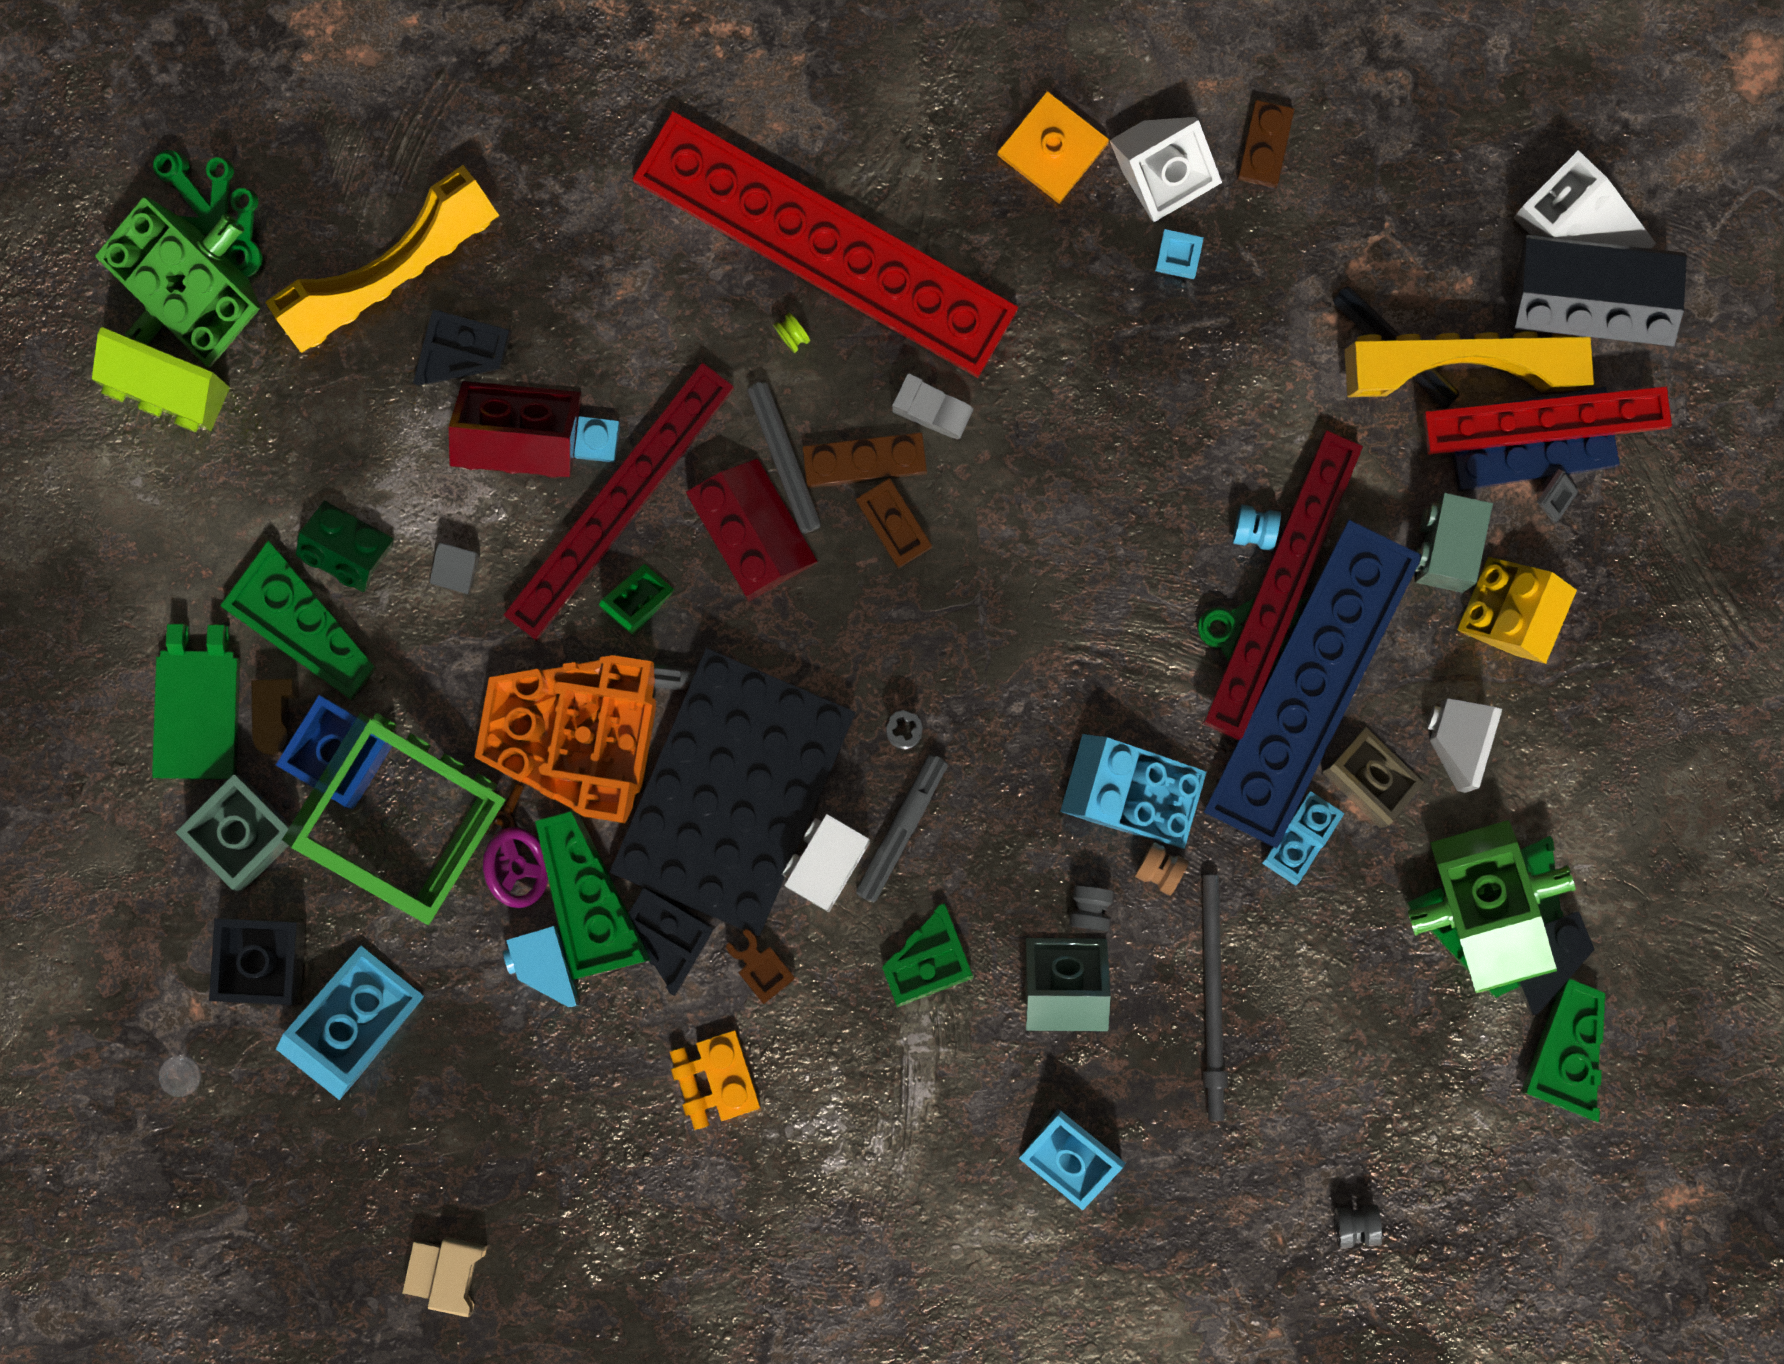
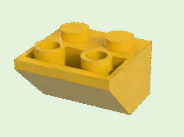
[1457,557,1577,664]

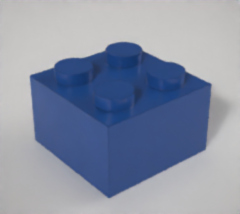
[276,695,393,810]

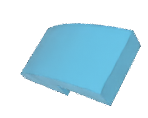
[1262,791,1344,886]

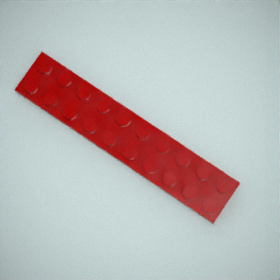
[632,111,1019,378]

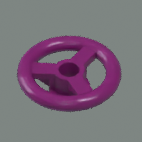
[483,827,548,908]

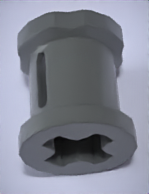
[886,710,923,750]

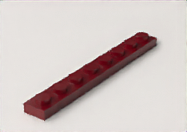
[504,363,735,641]
[1202,430,1363,740]

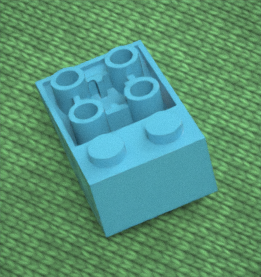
[1060,734,1207,849]

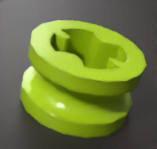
[773,313,810,353]

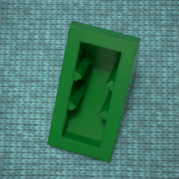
[599,564,675,637]

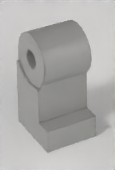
[892,373,974,439]

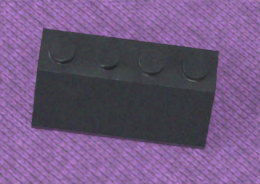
[1509,235,1687,346]

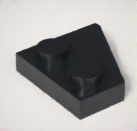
[413,309,512,385]

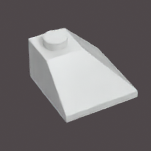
[1110,117,1222,222]
[1427,698,1502,793]

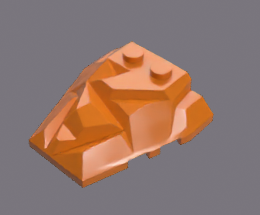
[475,655,656,823]

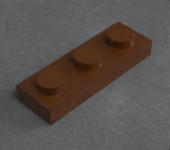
[803,432,927,488]

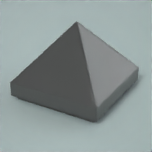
[1536,469,1578,523]

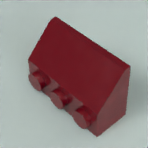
[448,381,582,477]
[686,458,818,602]

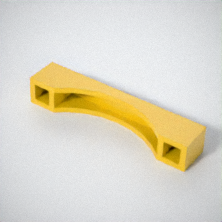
[265,165,499,353]
[1345,332,1594,397]

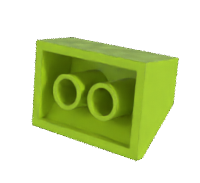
[92,327,230,433]

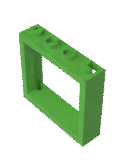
[282,712,506,926]

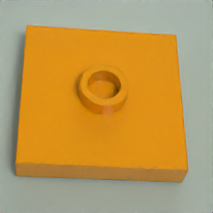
[997,91,1109,204]

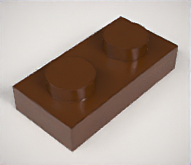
[1237,100,1295,188]
[855,478,932,569]

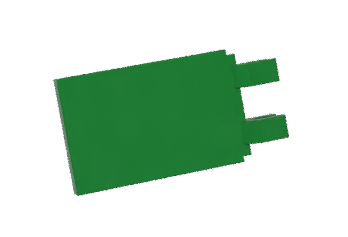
[152,624,240,780]

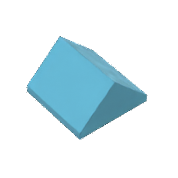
[1019,1109,1126,1210]

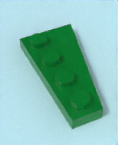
[535,811,651,980]

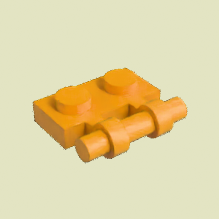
[669,1030,761,1130]

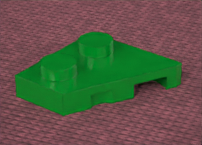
[882,903,973,1007]

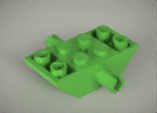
[95,197,261,367]
[1407,820,1576,993]

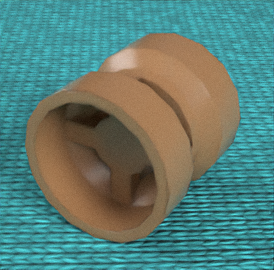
[1134,842,1190,896]

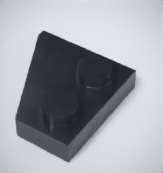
[629,887,716,996]
[1517,911,1595,1015]

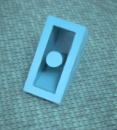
[503,926,580,1007]

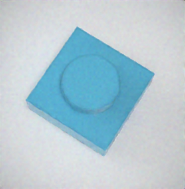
[1155,229,1204,279]
[574,416,620,463]

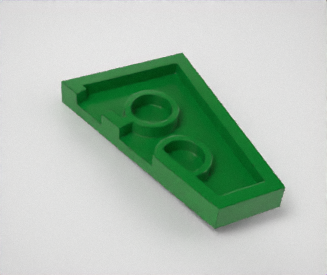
[1521,978,1605,1123]

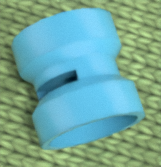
[1233,504,1281,551]

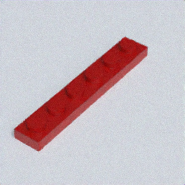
[1423,386,1672,454]

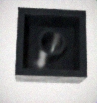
[209,918,306,1005]

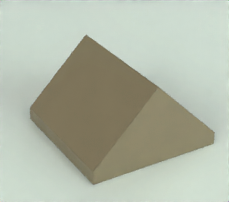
[1322,727,1424,828]

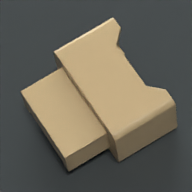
[402,1237,487,1317]

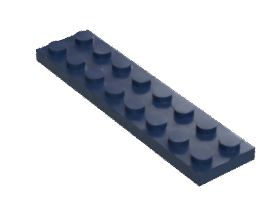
[1203,520,1422,848]

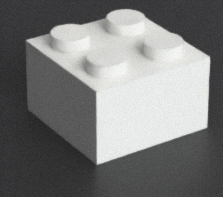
[782,814,870,912]

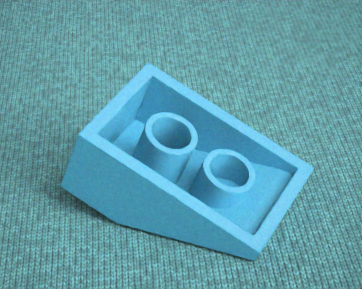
[276,946,424,1100]

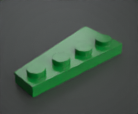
[220,541,377,701]

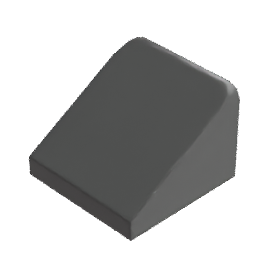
[430,542,480,595]

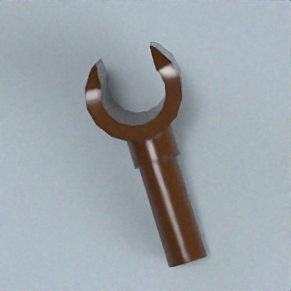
[485,784,524,835]

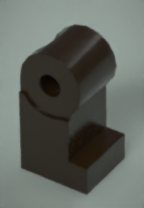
[251,679,299,757]

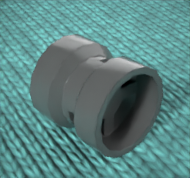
[1069,885,1114,932]
[1334,1204,1382,1249]

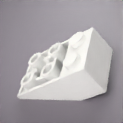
[1514,150,1656,249]

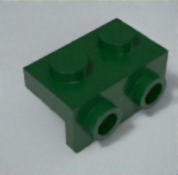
[296,500,394,592]

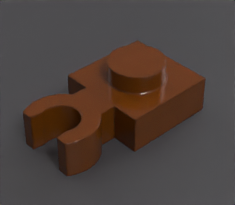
[726,929,796,1004]

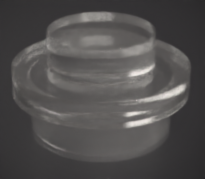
[159,1056,201,1097]

